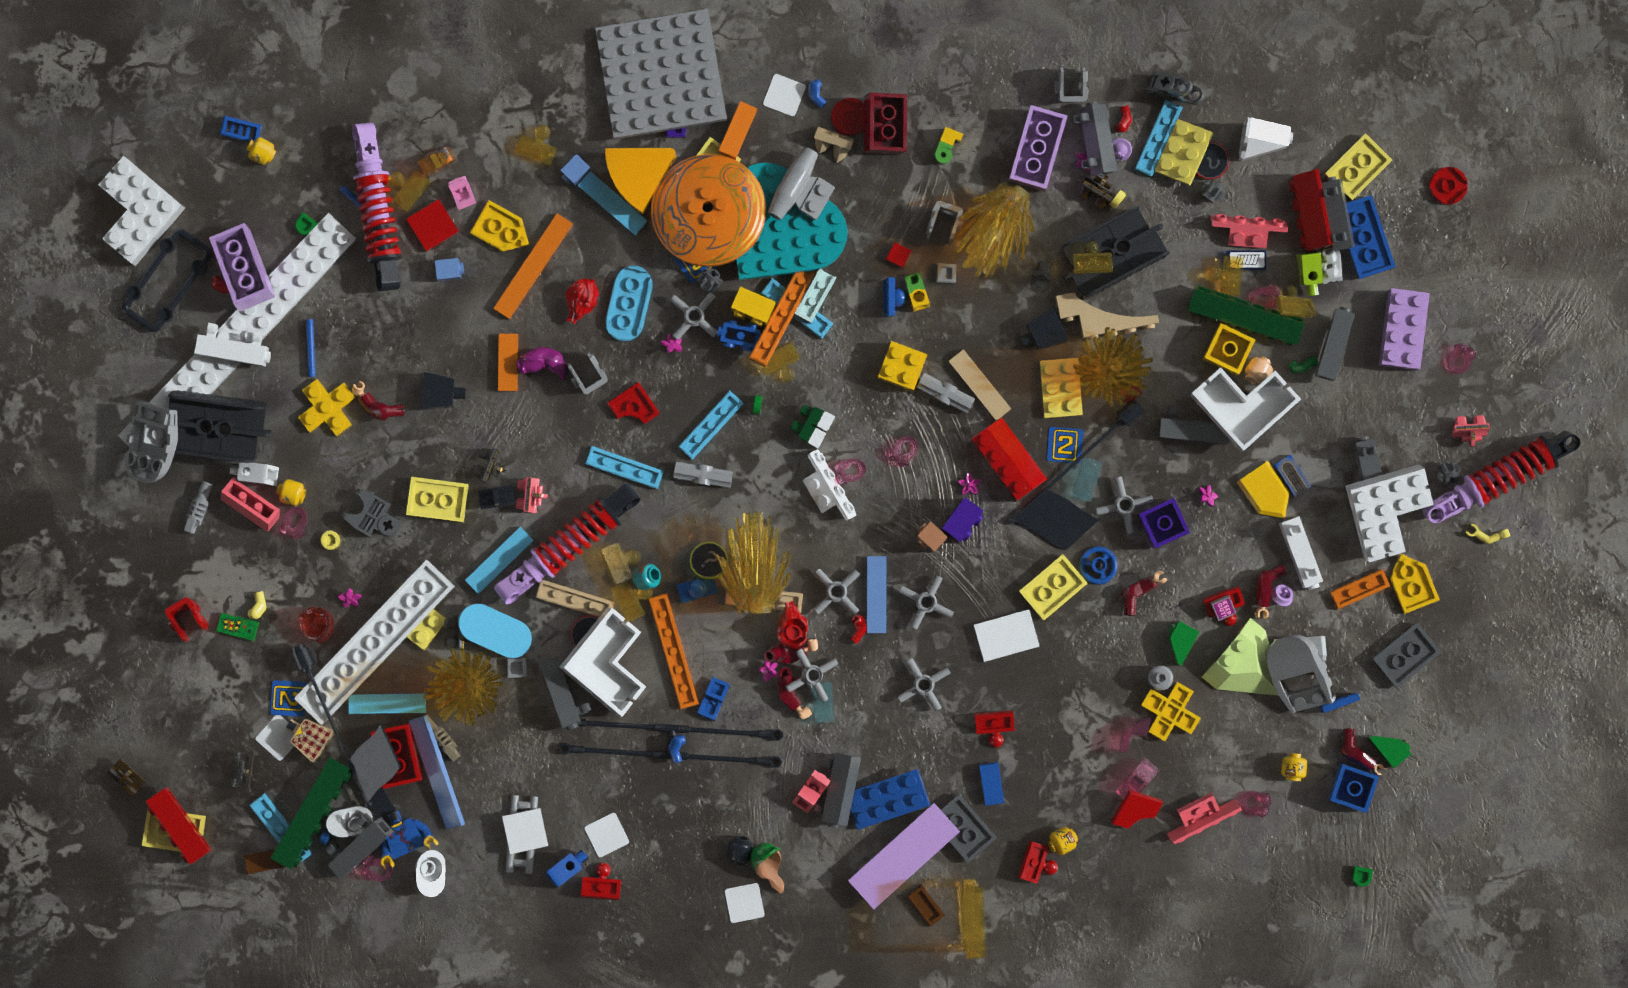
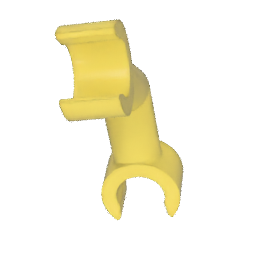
[1465,524,1511,544]

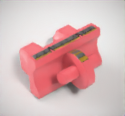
[1452,415,1490,447]
[516,477,548,513]

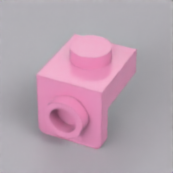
[448,176,476,210]

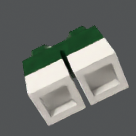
[790,405,835,449]

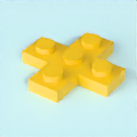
[298,379,356,436]
[1141,682,1201,741]

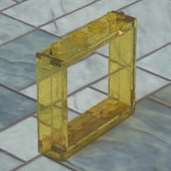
[960,879,986,959]

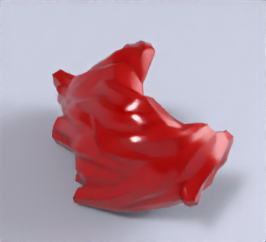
[565,278,599,324]
[776,601,808,651]

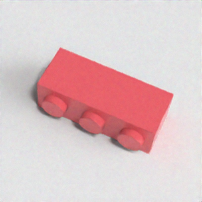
[221,478,280,532]

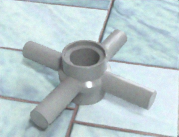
[670,292,718,340]
[1096,476,1154,534]
[814,568,860,615]
[899,575,954,630]
[785,648,838,702]
[897,658,951,712]

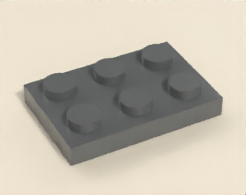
[1372,622,1442,689]
[941,794,997,863]

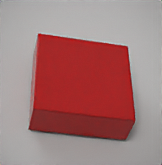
[886,242,912,268]

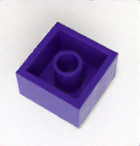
[941,497,984,543]
[1137,498,1190,549]

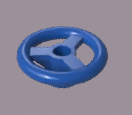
[1079,546,1118,585]

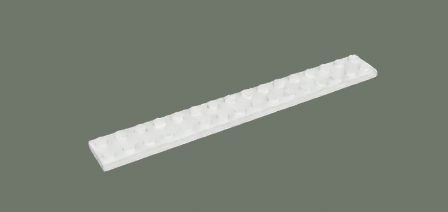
[118,213,357,447]

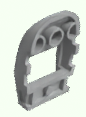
[125,401,178,483]
[1267,635,1336,714]

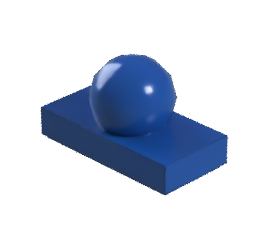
[883,277,908,318]
[677,578,719,603]

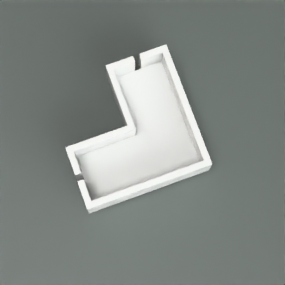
[99,156,185,266]
[1190,368,1301,452]
[1346,464,1434,562]
[559,608,646,717]

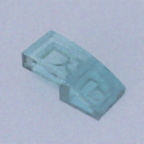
[1072,457,1103,502]
[813,681,835,723]

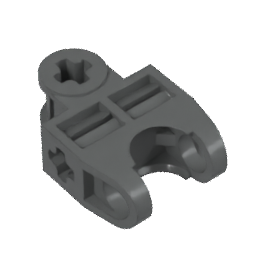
[1146,72,1205,105]
[341,488,400,537]

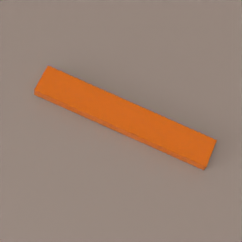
[493,213,573,319]
[749,270,818,368]
[649,593,699,709]

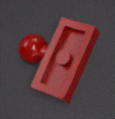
[1202,585,1245,626]
[975,710,1015,748]
[1018,841,1058,884]
[581,862,621,900]

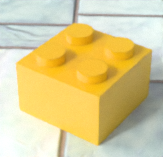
[731,286,776,328]
[1202,323,1255,376]
[877,341,927,392]

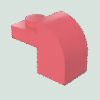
[792,770,830,814]

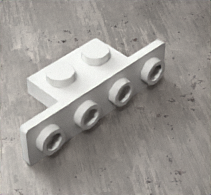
[802,449,856,521]

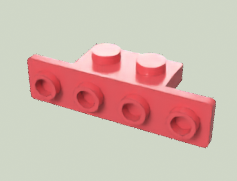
[1210,214,1288,248]
[1167,793,1242,844]

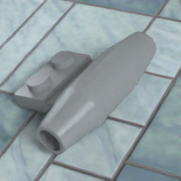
[768,147,835,220]

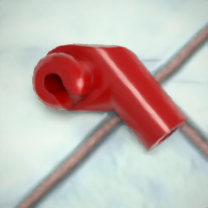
[1114,105,1132,133]
[211,276,229,294]
[850,615,867,644]

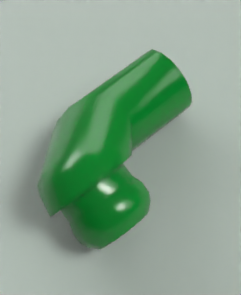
[1288,356,1318,374]

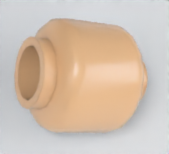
[1244,356,1273,386]

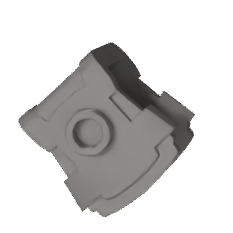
[1054,66,1089,102]
[926,201,963,246]
[567,351,608,394]

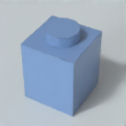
[561,154,591,186]
[435,258,464,282]

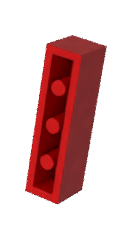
[146,787,212,865]

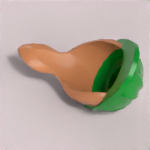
[751,843,784,894]

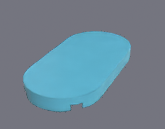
[605,266,653,341]
[458,604,532,658]

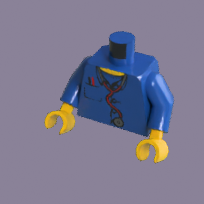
[381,811,438,869]

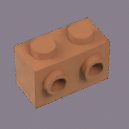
[917,522,948,552]

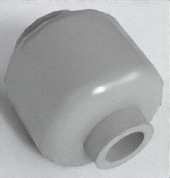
[1147,666,1173,690]

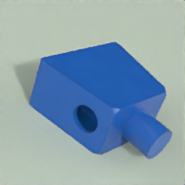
[545,850,589,888]

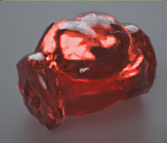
[297,606,334,644]

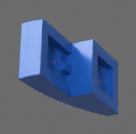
[697,677,730,722]
[979,762,1004,806]

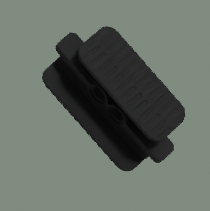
[1061,205,1170,300]
[168,390,272,463]

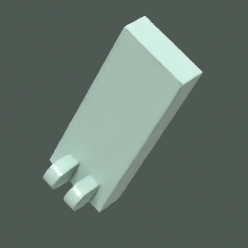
[795,269,836,323]

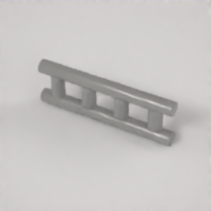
[506,795,538,874]

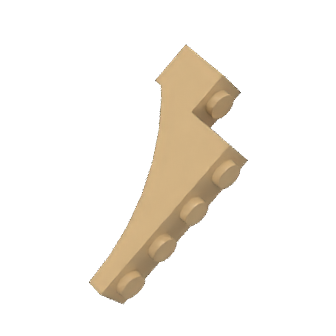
[1055,292,1159,341]

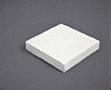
[502,808,548,854]

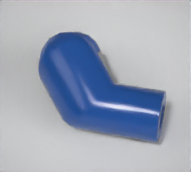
[808,79,827,109]
[668,735,686,764]

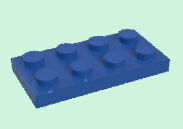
[1347,195,1396,280]
[851,769,930,830]

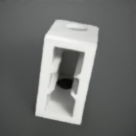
[230,462,279,486]

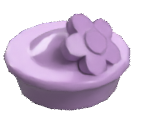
[1112,138,1132,161]
[1271,585,1293,606]

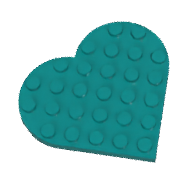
[736,163,848,281]

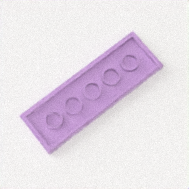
[848,803,960,909]

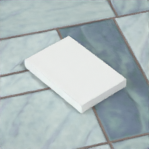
[974,610,1039,662]

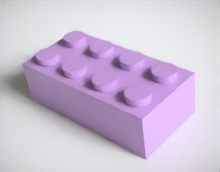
[1009,105,1067,192]
[209,223,275,311]
[1378,288,1430,371]

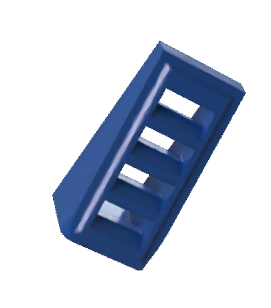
[219,115,262,142]

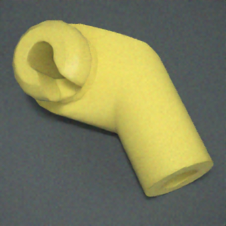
[247,591,266,619]

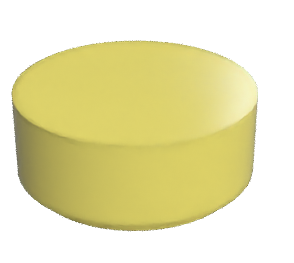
[1109,190,1126,209]
[320,531,340,550]

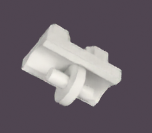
[1321,248,1343,284]

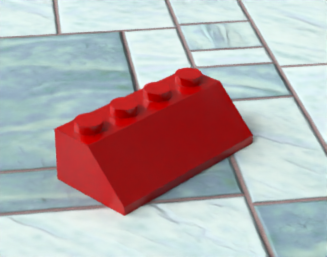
[1289,169,1333,253]
[971,418,1047,502]

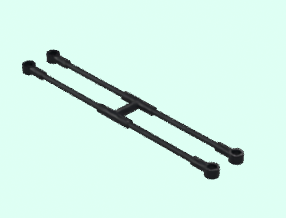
[559,719,783,768]

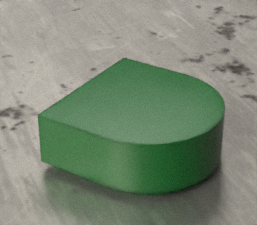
[295,212,318,236]
[752,395,763,415]
[1351,866,1373,887]

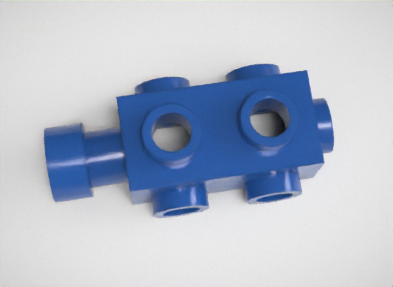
[717,320,761,352]

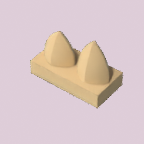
[814,127,855,163]

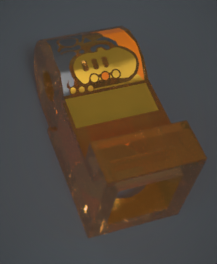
[417,146,456,178]

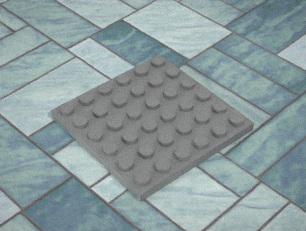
[595,9,727,140]

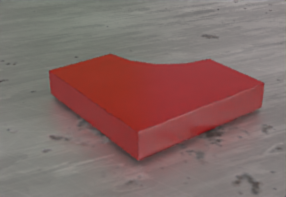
[607,382,660,424]
[1111,790,1163,829]

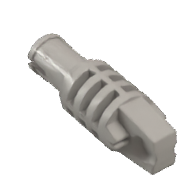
[184,481,213,534]

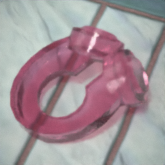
[1251,284,1282,309]
[1448,343,1477,374]
[888,436,918,467]
[834,458,866,485]
[280,507,308,539]
[1240,791,1271,818]
[362,855,393,882]

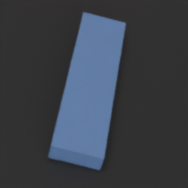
[867,556,886,633]

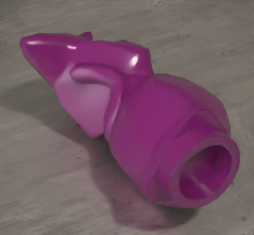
[517,347,567,380]

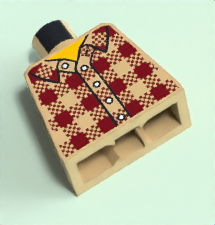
[286,719,334,762]

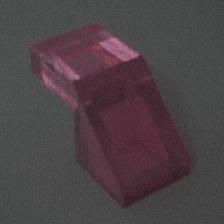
[1118,717,1151,753]
[1116,758,1159,798]

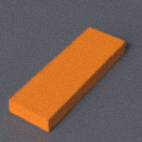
[718,101,758,160]
[498,334,518,392]
[1329,569,1390,610]

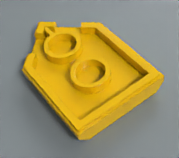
[470,200,529,252]
[1236,461,1290,519]
[1390,553,1440,614]

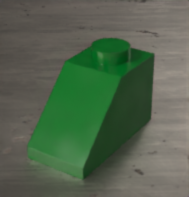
[1168,621,1199,666]
[1367,735,1412,768]

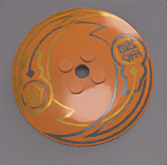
[651,154,766,267]

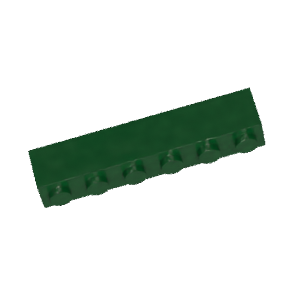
[1188,284,1305,345]
[271,757,352,870]

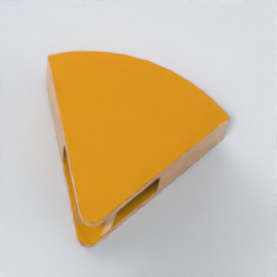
[605,148,676,215]

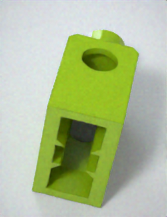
[1296,251,1323,296]

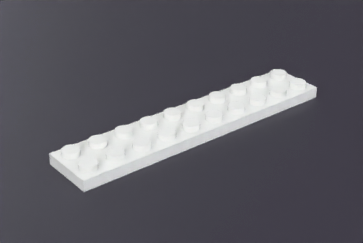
[294,560,455,725]

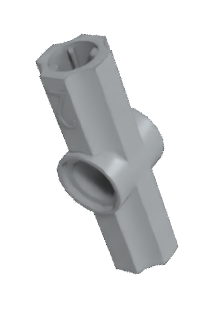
[916,373,975,414]
[673,462,733,488]

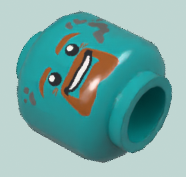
[632,564,661,591]

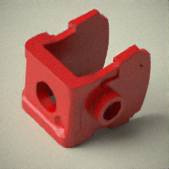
[165,597,209,642]

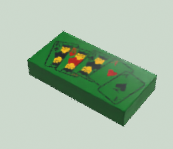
[217,613,259,641]

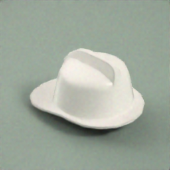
[326,806,373,837]
[415,850,445,897]

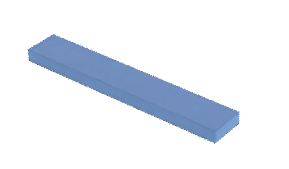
[409,715,465,830]

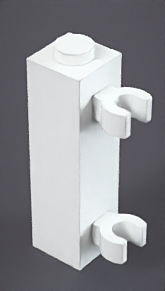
[194,323,271,367]
[1279,517,1323,590]

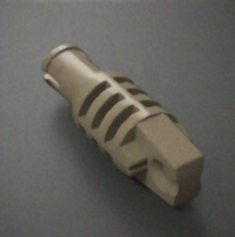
[427,714,461,762]

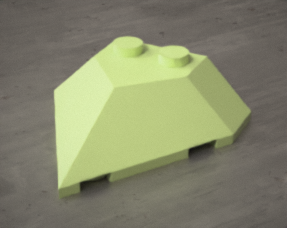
[1202,618,1282,696]

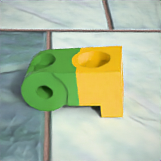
[935,127,963,165]
[904,272,930,312]

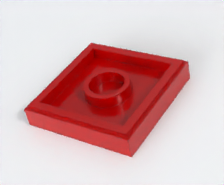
[407,199,459,252]

